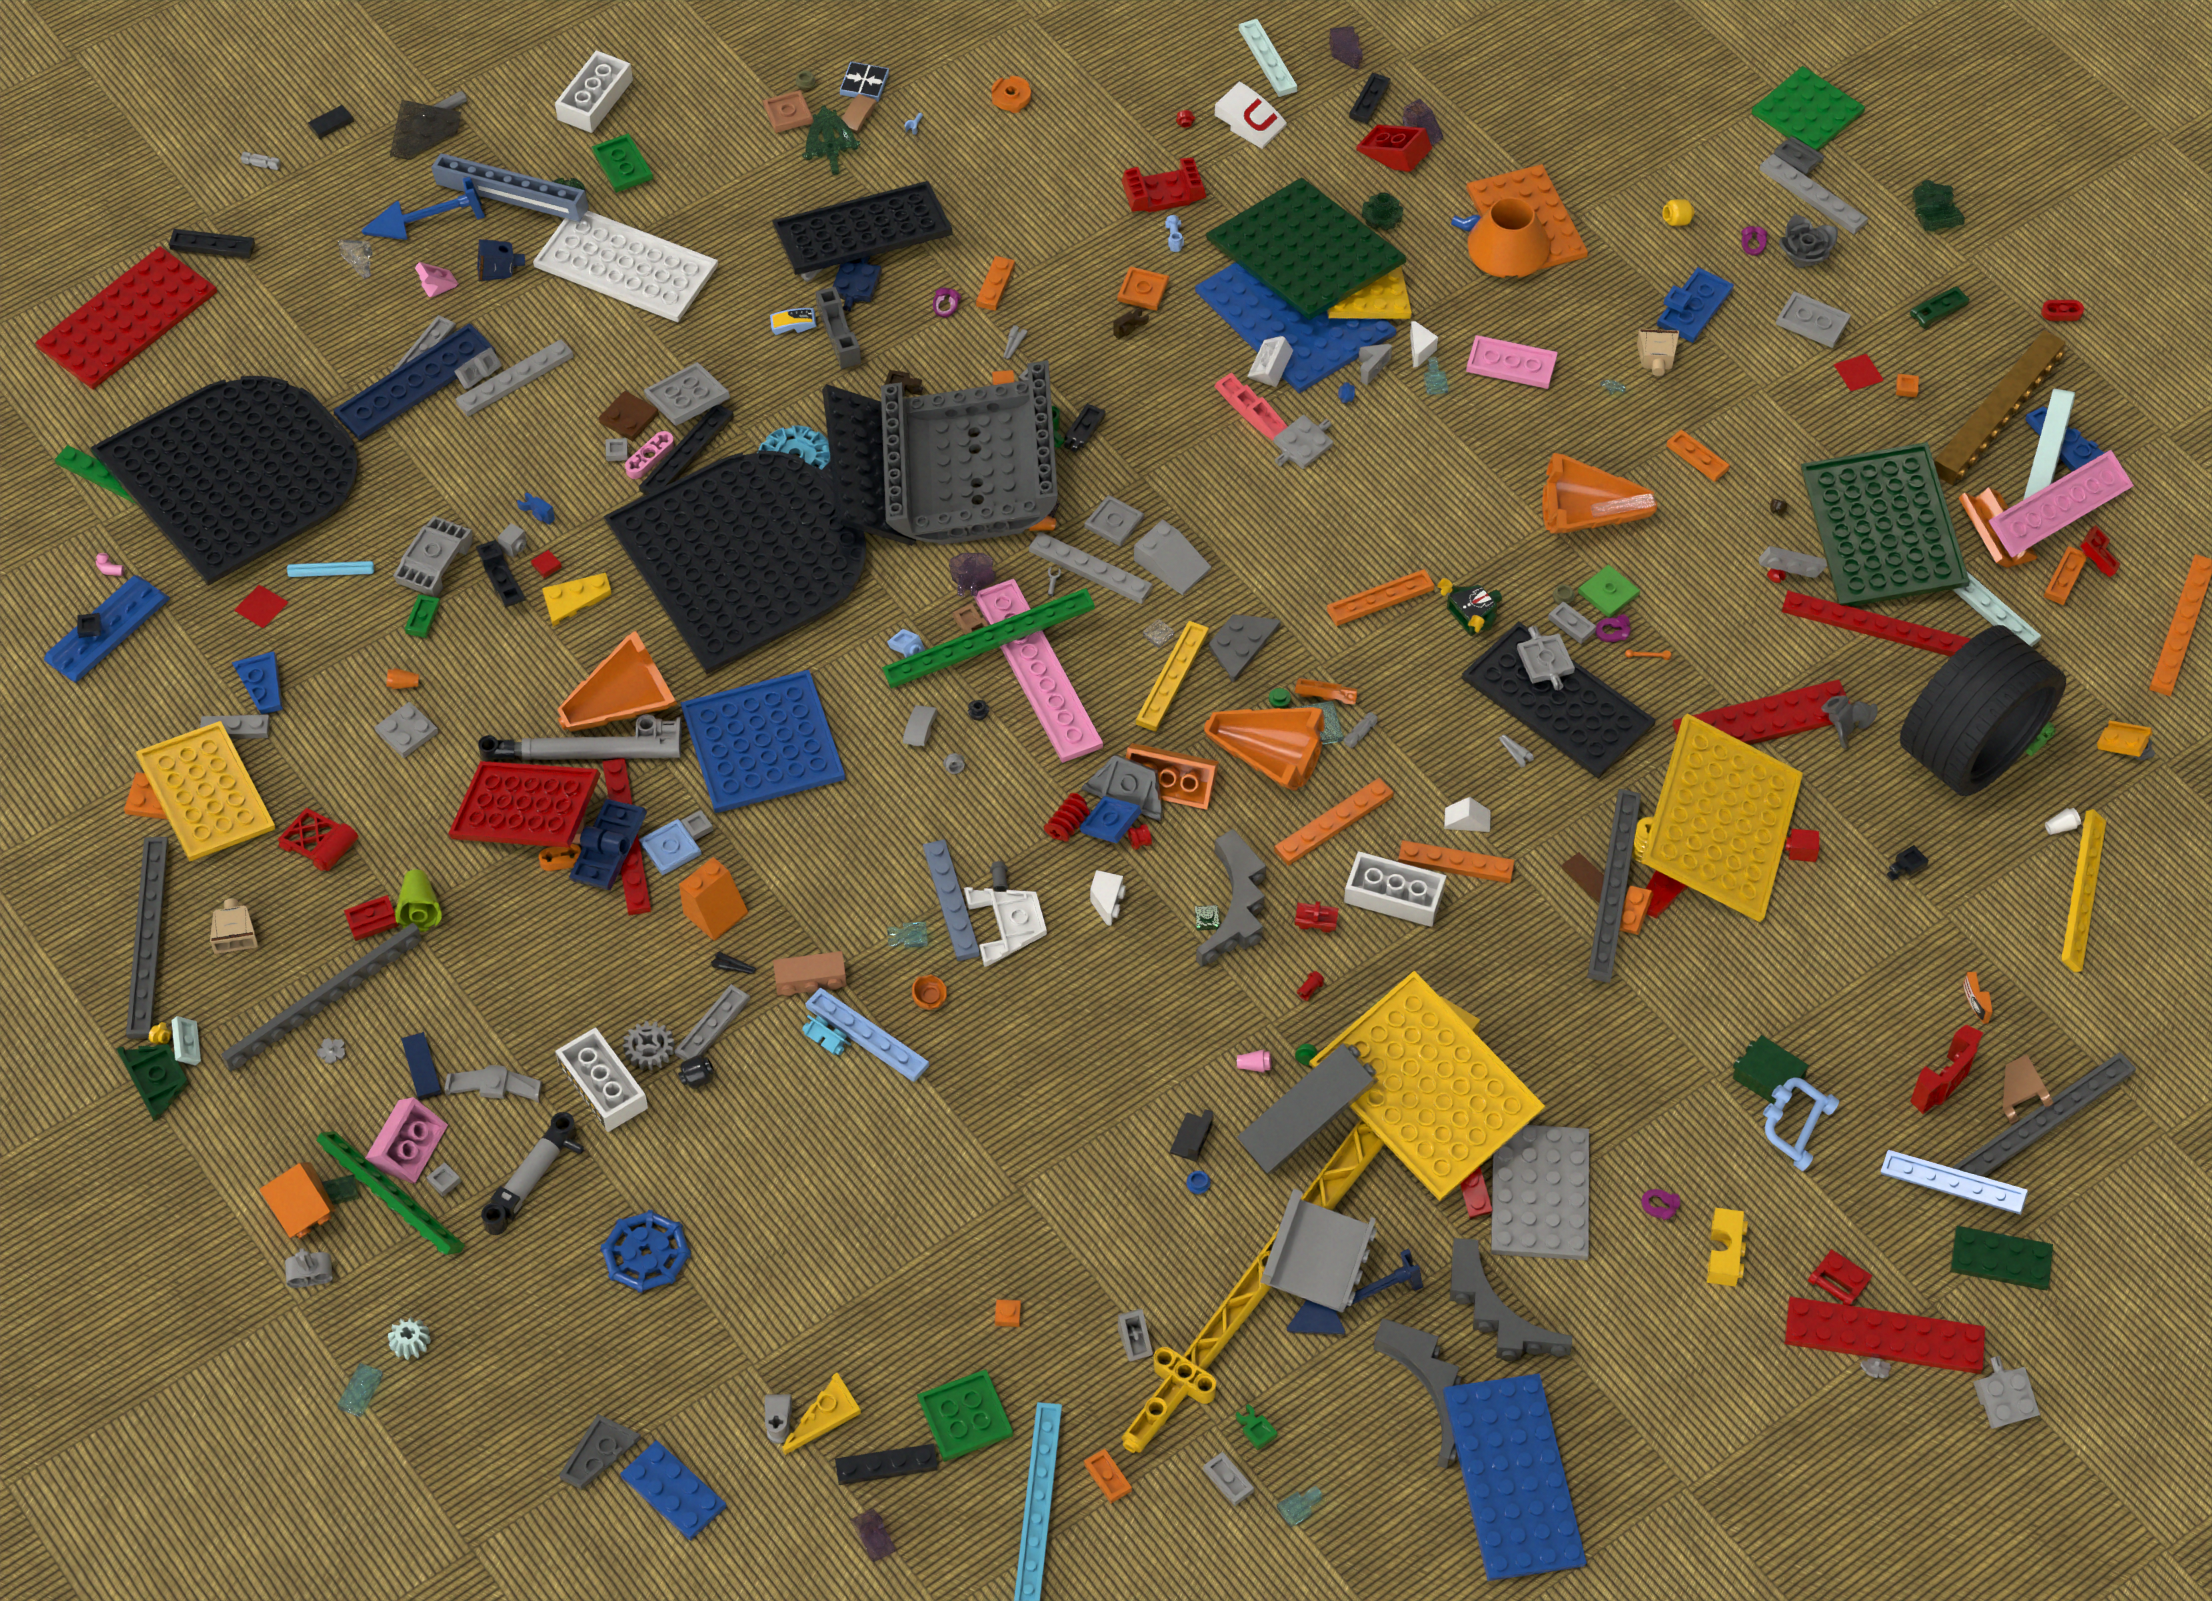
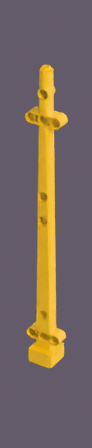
[1121,996,1480,1453]

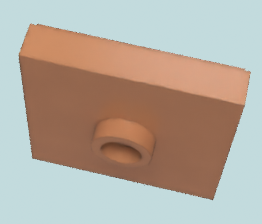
[762,90,813,133]

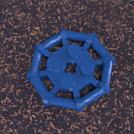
[600,1210,691,1293]

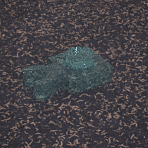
[887,922,928,948]

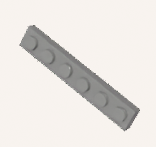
[1759,154,1868,234]
[455,339,573,417]
[1029,532,1153,604]

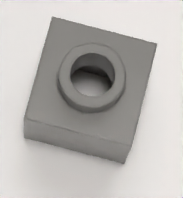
[497,523,527,558]

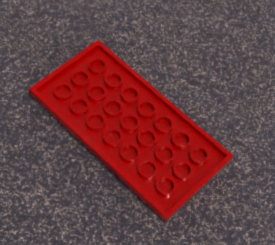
[35,246,217,390]

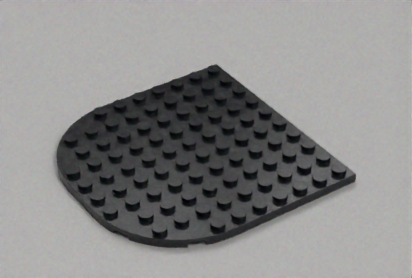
[90,376,358,586]
[604,450,867,675]

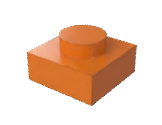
[1896,374,1919,398]
[995,1299,1021,1327]

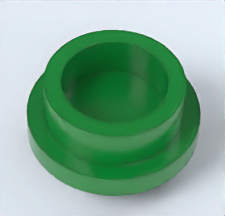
[1269,688,1291,709]
[1295,1044,1318,1065]

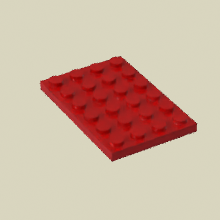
[448,761,601,848]

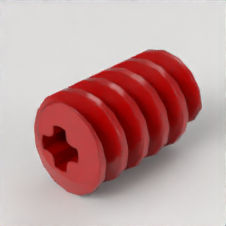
[1044,793,1090,842]

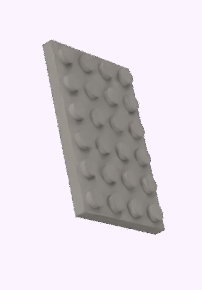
[1491,1125,1589,1260]

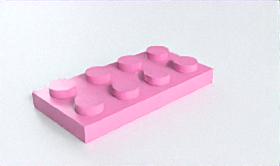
[1466,335,1558,389]

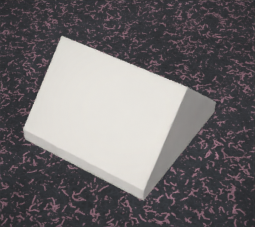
[1247,336,1293,387]

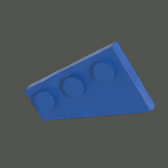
[232,651,283,715]

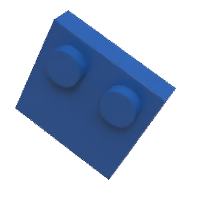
[1079,796,1142,843]

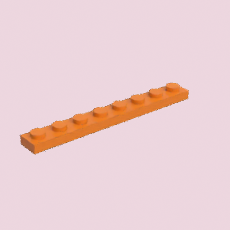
[2149,554,2212,696]

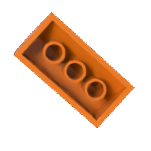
[1126,743,1219,810]

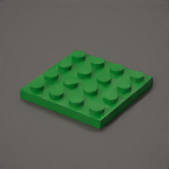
[1751,66,1865,152]

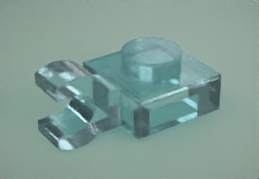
[1424,357,1448,395]
[1277,1486,1322,1527]

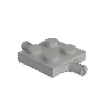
[1273,415,1334,469]
[1517,626,1575,690]

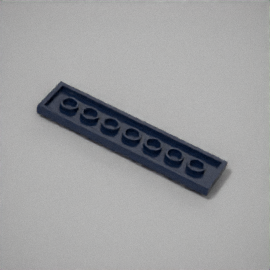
[333,323,496,441]

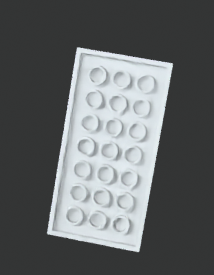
[533,210,718,322]

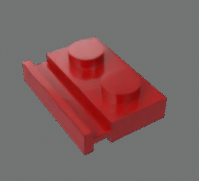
[344,895,399,941]

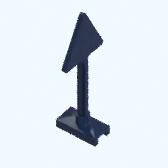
[1287,1248,1423,1335]

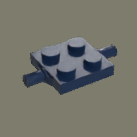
[832,256,882,312]

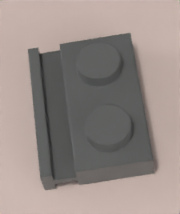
[1774,136,1824,174]

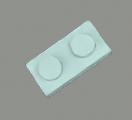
[172,1016,201,1066]

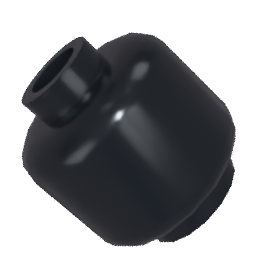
[678,1055,715,1089]

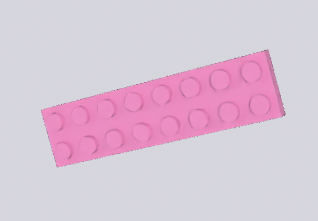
[1989,450,2134,557]

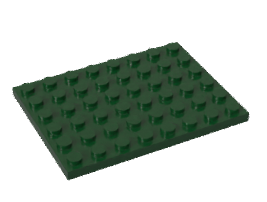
[1206,177,1406,320]
[1801,442,1970,607]

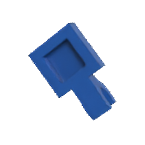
[517,493,555,525]

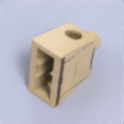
[1637,329,1679,376]
[210,898,258,954]

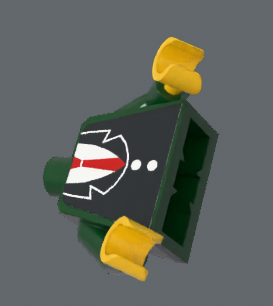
[1437,578,1502,636]

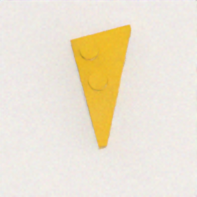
[782,1373,861,1455]

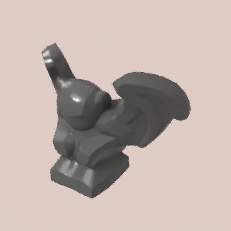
[1821,696,1878,749]

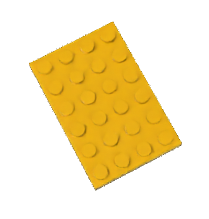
[136,721,275,862]

